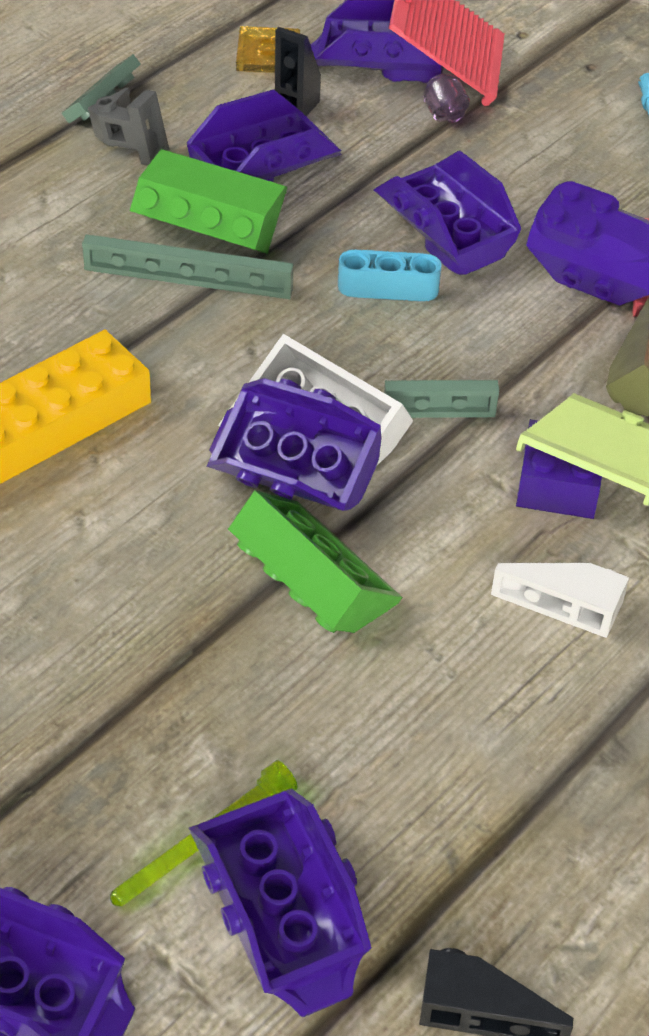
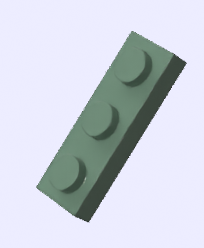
[61,54,141,123]
[384,380,499,418]

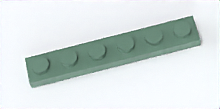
[82,234,294,299]

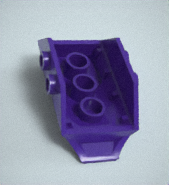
[310,0,444,83]
[187,89,342,182]
[373,151,522,275]
[526,181,649,306]
[206,378,382,511]
[189,788,372,1017]
[0,887,135,1036]

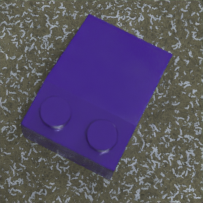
[516,419,602,519]

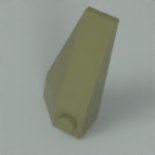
[606,297,649,417]

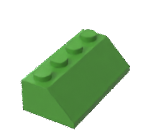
[130,149,287,254]
[228,490,403,633]

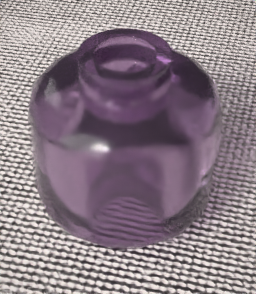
[423,74,470,123]

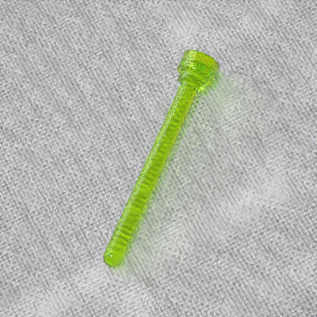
[110,760,298,907]

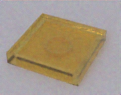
[236,26,300,73]

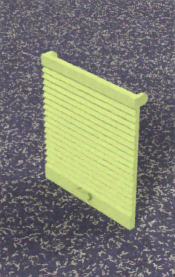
[516,393,649,506]

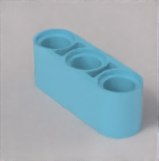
[338,249,442,301]

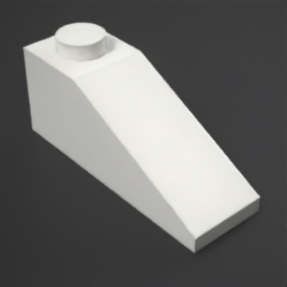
[491,563,629,638]

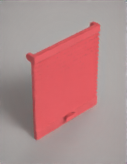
[389,0,505,106]

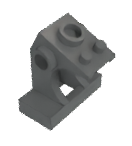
[88,88,169,165]

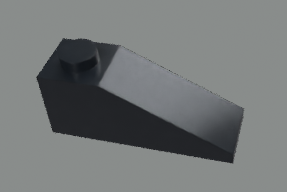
[275,26,321,117]
[419,948,574,1036]

